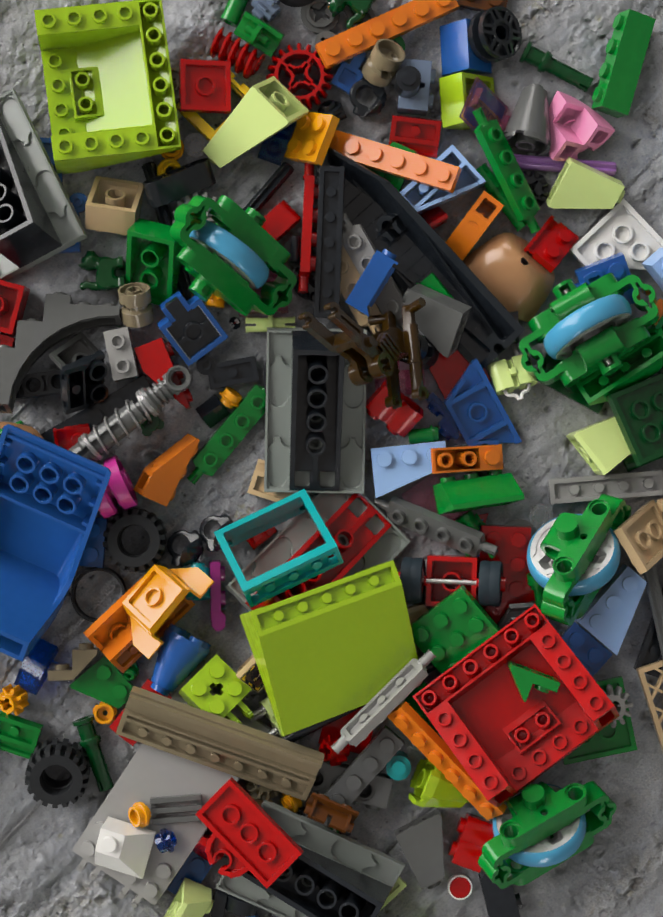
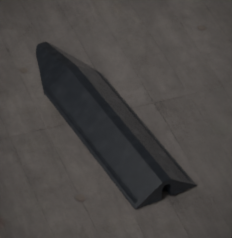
[314,147,525,369]

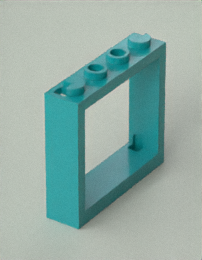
[214,489,344,608]

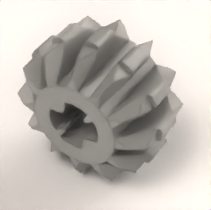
[601,684,633,728]

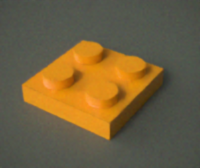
[284,112,340,166]

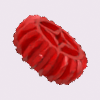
[266,43,333,110]

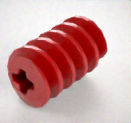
[209,27,266,79]

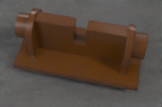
[304,792,360,833]

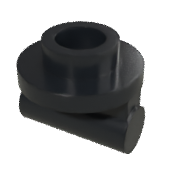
[318,100,347,121]
[283,236,301,263]

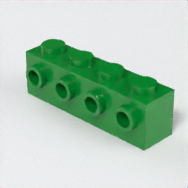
[591,9,656,118]

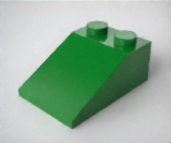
[125,218,183,305]

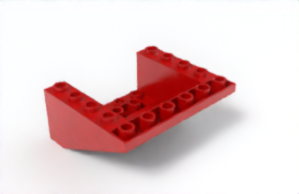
[413,604,620,808]

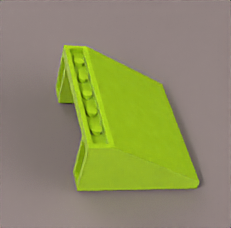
[34,0,182,174]
[239,560,418,736]

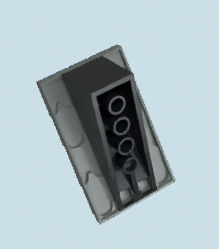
[0,89,88,281]
[264,327,367,494]
[215,800,406,917]

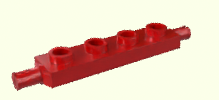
[297,163,319,294]

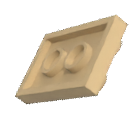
[613,499,663,574]

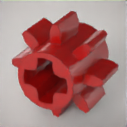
[319,733,350,766]

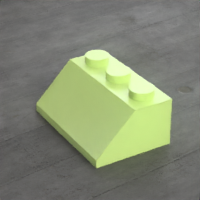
[164,878,214,917]

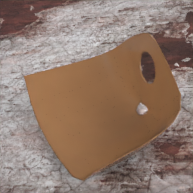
[463,233,555,322]

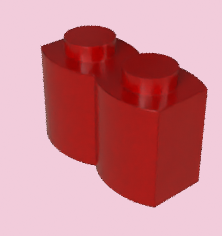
[366,380,423,437]
[448,813,494,873]

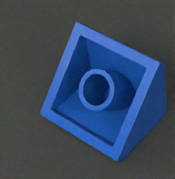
[439,18,492,77]

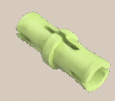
[245,315,295,333]

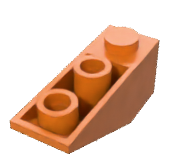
[445,191,504,261]
[134,434,200,507]
[431,444,503,474]

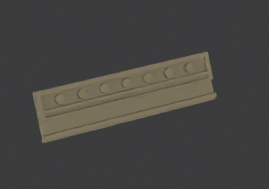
[115,686,324,801]

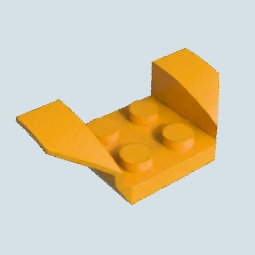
[122,564,214,660]

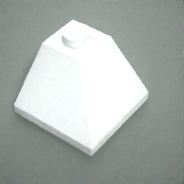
[95,816,156,879]

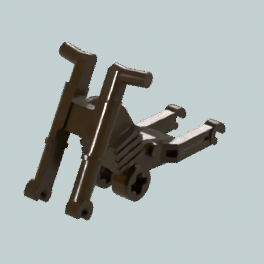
[298,297,429,409]

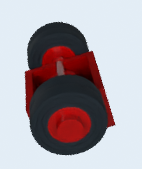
[398,554,506,607]

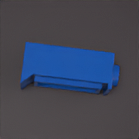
[345,248,399,316]

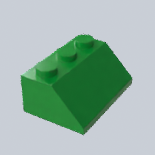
[433,470,525,515]

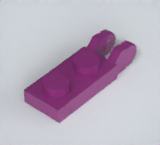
[209,560,226,632]

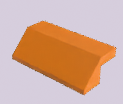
[83,563,195,673]

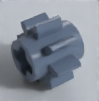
[251,0,281,22]

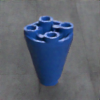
[150,623,211,697]

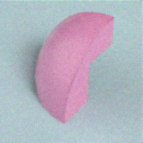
[548,91,615,161]

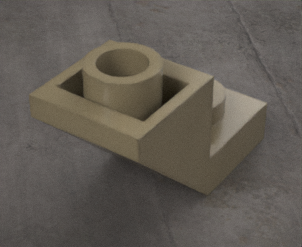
[48,643,100,681]

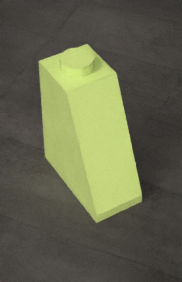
[546,156,625,209]

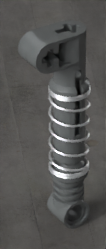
[68,365,193,463]

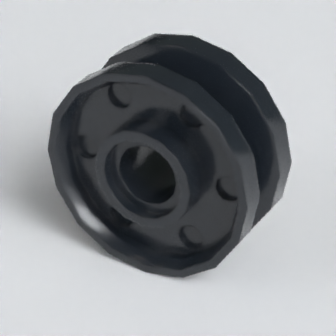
[468,6,522,63]

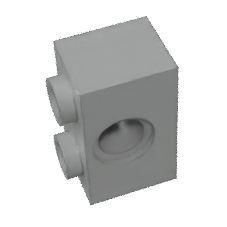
[103,327,141,382]

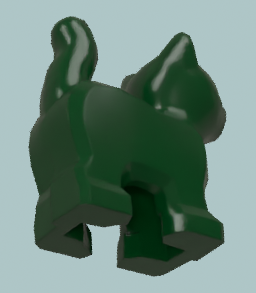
[327,0,376,29]
[78,250,126,291]

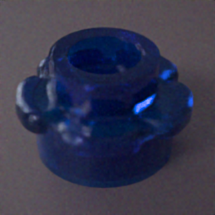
[154,828,177,853]

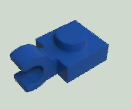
[331,52,367,94]

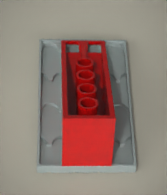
[225,493,411,611]

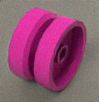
[99,455,138,519]

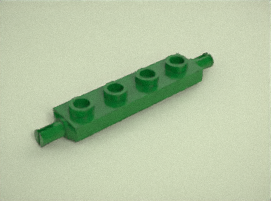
[472,107,541,234]
[187,384,266,485]

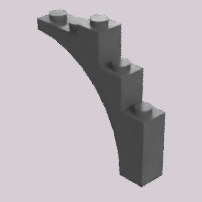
[0,292,122,414]

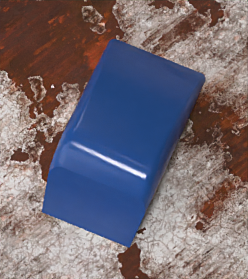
[0,424,111,662]

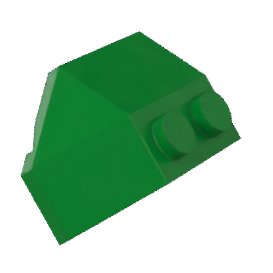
[576,328,663,406]

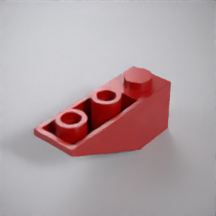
[134,337,193,409]

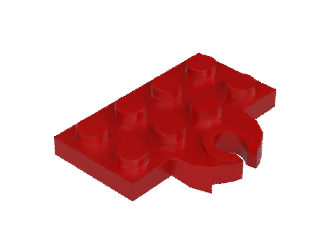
[478,525,535,624]
[195,777,304,889]

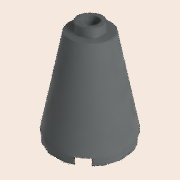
[503,84,551,156]

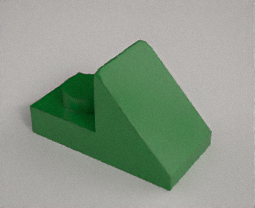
[507,660,560,702]

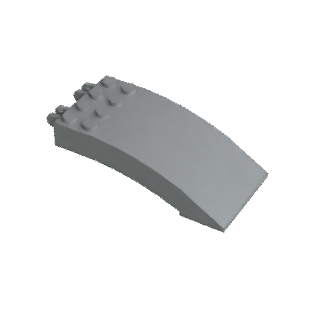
[72,675,271,908]

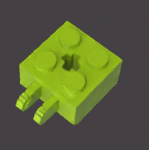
[178,654,254,724]

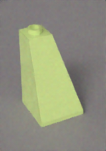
[203,76,309,168]
[566,416,631,475]

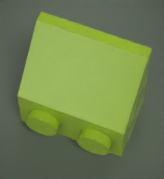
[439,72,496,130]

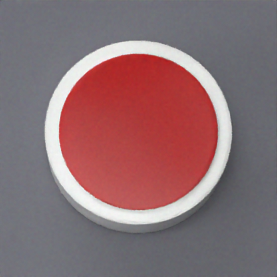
[447,873,473,900]

